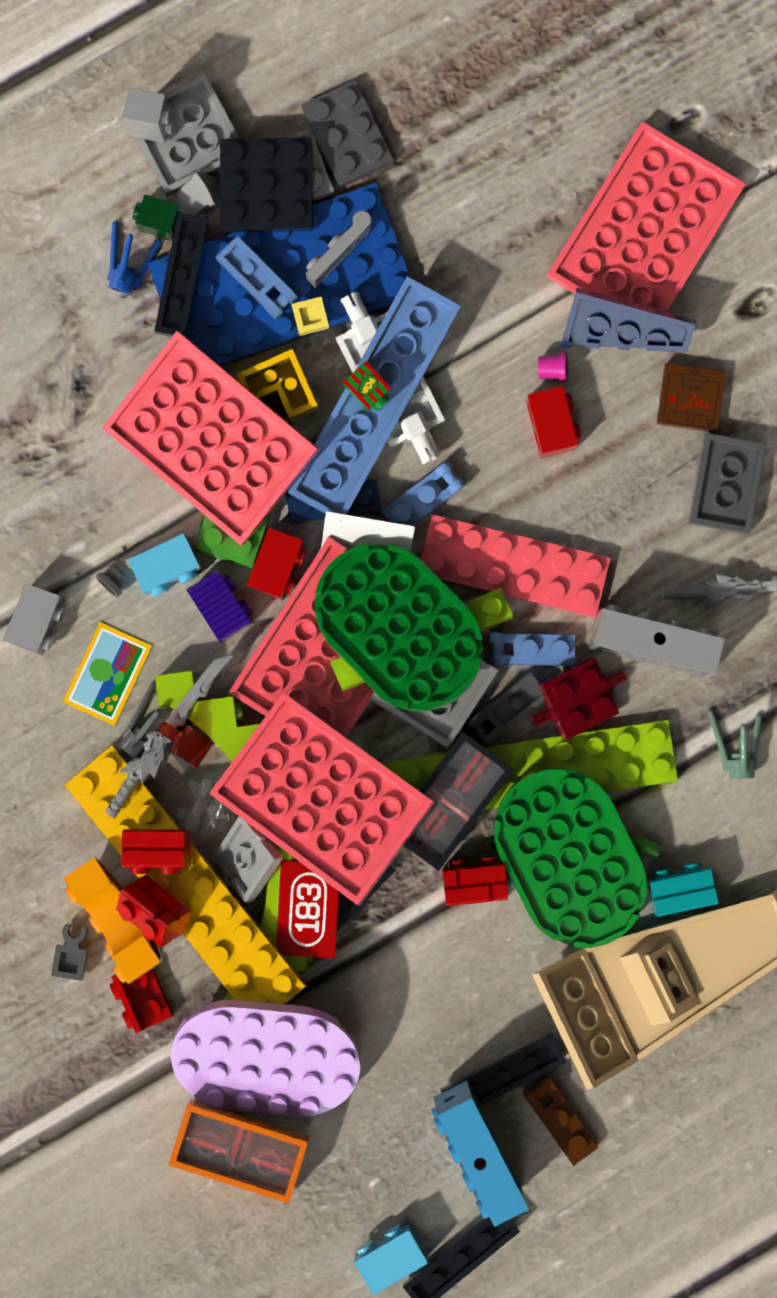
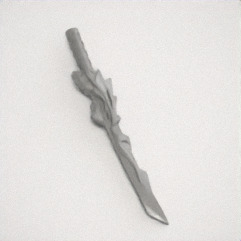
[661,573,777,606]
[105,655,234,818]

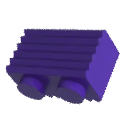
[186,570,253,643]

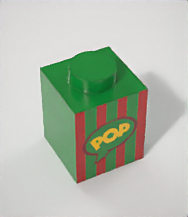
[343,361,391,413]

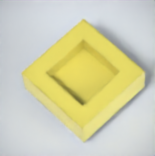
[292,297,329,336]

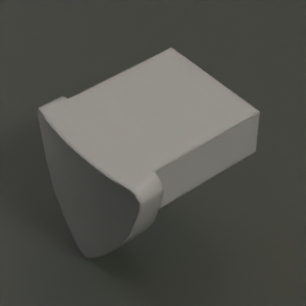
[173,172,220,216]

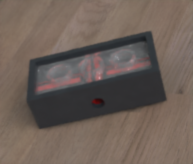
[404,732,514,871]

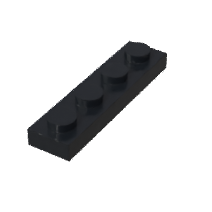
[154,212,209,337]
[441,1032,566,1106]
[403,1217,520,1298]

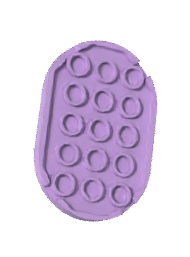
[171,1000,361,1117]

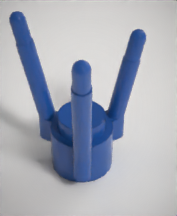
[107,221,162,294]

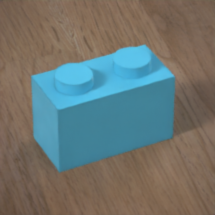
[128,533,202,597]
[354,1224,428,1296]

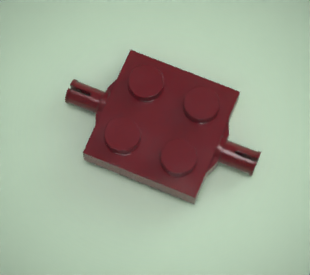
[530,657,627,740]

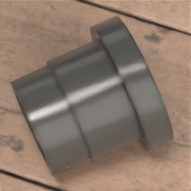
[95,559,134,598]

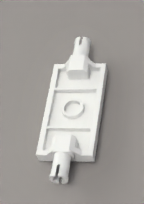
[336,291,445,465]

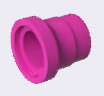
[538,351,568,382]

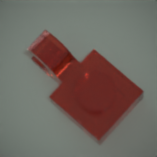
[157,720,214,768]

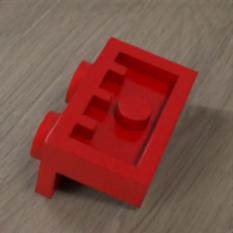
[109,968,174,1034]

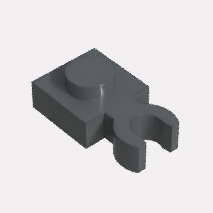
[51,923,89,981]

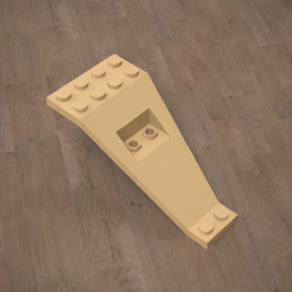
[532,889,777,1090]

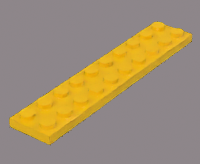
[65,745,307,1005]

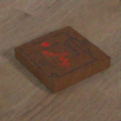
[656,363,726,433]

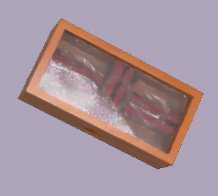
[168,1099,310,1204]

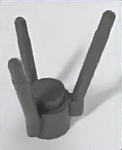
[119,681,189,758]

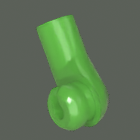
[630,835,662,859]

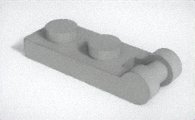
[306,211,371,288]

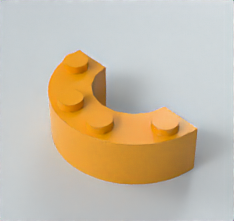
[63,857,163,984]

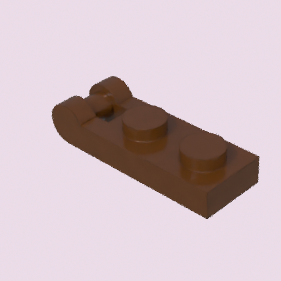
[522,1075,599,1166]

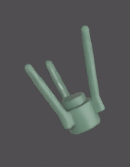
[708,709,762,779]

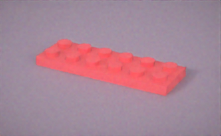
[421,514,610,618]

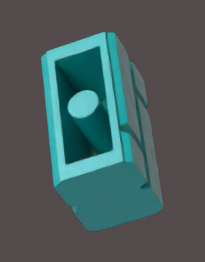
[646,862,718,917]

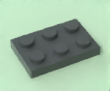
[300,80,394,189]
[688,433,766,535]

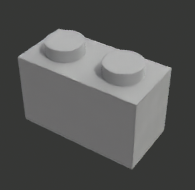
[122,87,175,143]
[3,583,66,655]

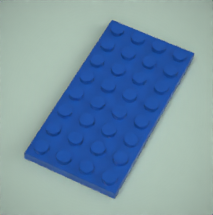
[147,183,411,367]

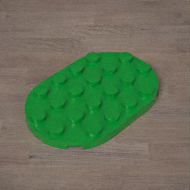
[315,544,483,711]
[494,767,647,948]

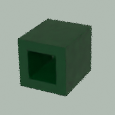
[133,194,182,241]

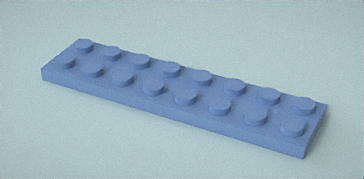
[288,276,461,522]

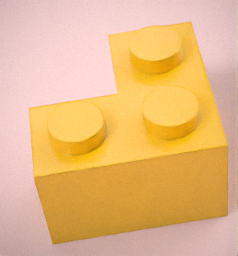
[236,349,320,421]

